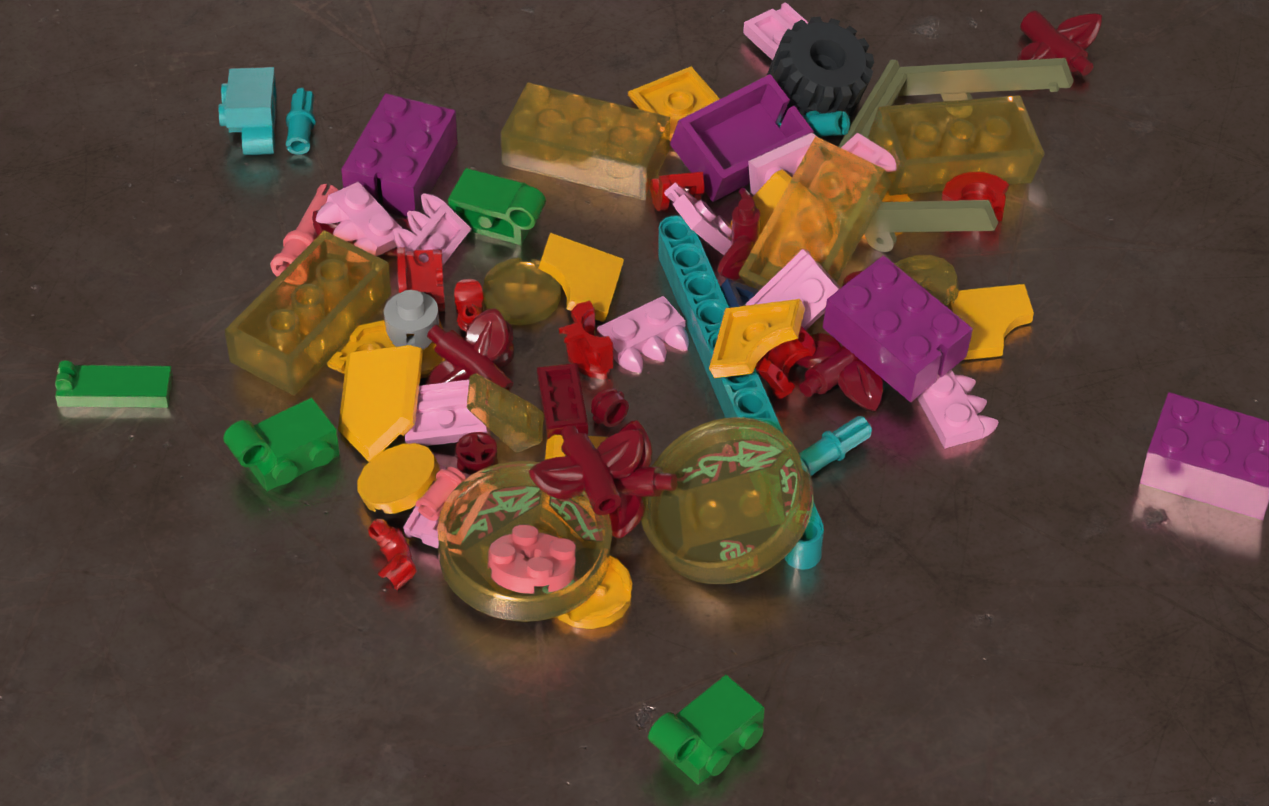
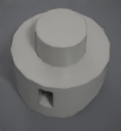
[384,290,439,350]

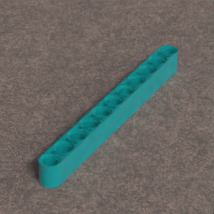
[658,215,824,570]

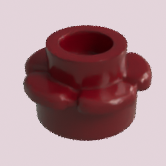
[591,388,629,427]

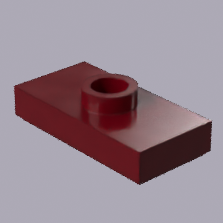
[537,363,588,439]

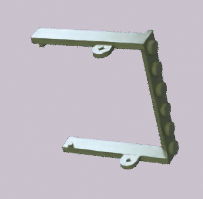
[811,58,1074,252]

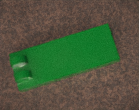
[55,361,173,408]

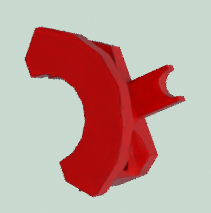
[650,172,704,211]
[942,172,1009,222]
[397,247,445,312]
[559,300,613,380]
[755,326,816,399]

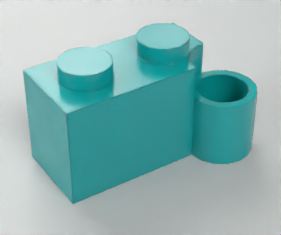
[219,67,277,155]

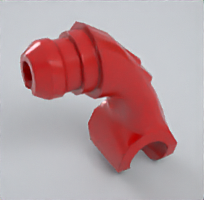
[454,279,484,332]
[368,519,416,591]

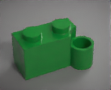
[448,168,546,245]
[223,397,340,492]
[648,675,765,785]

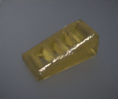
[466,373,544,453]

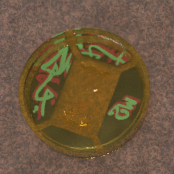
[641,417,814,584]
[438,461,612,622]

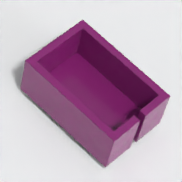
[670,74,814,202]
[341,93,458,218]
[822,255,973,402]
[1140,392,1269,520]

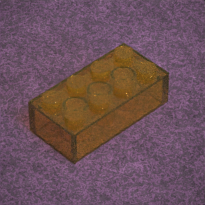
[501,82,670,200]
[868,95,1045,196]
[739,136,892,291]
[225,230,391,396]

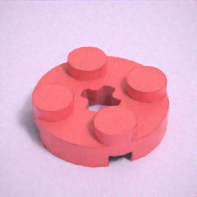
[488,525,576,594]

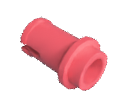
[415,467,467,521]

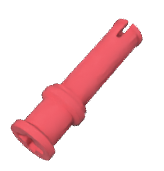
[270,184,338,283]

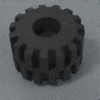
[767,17,874,116]

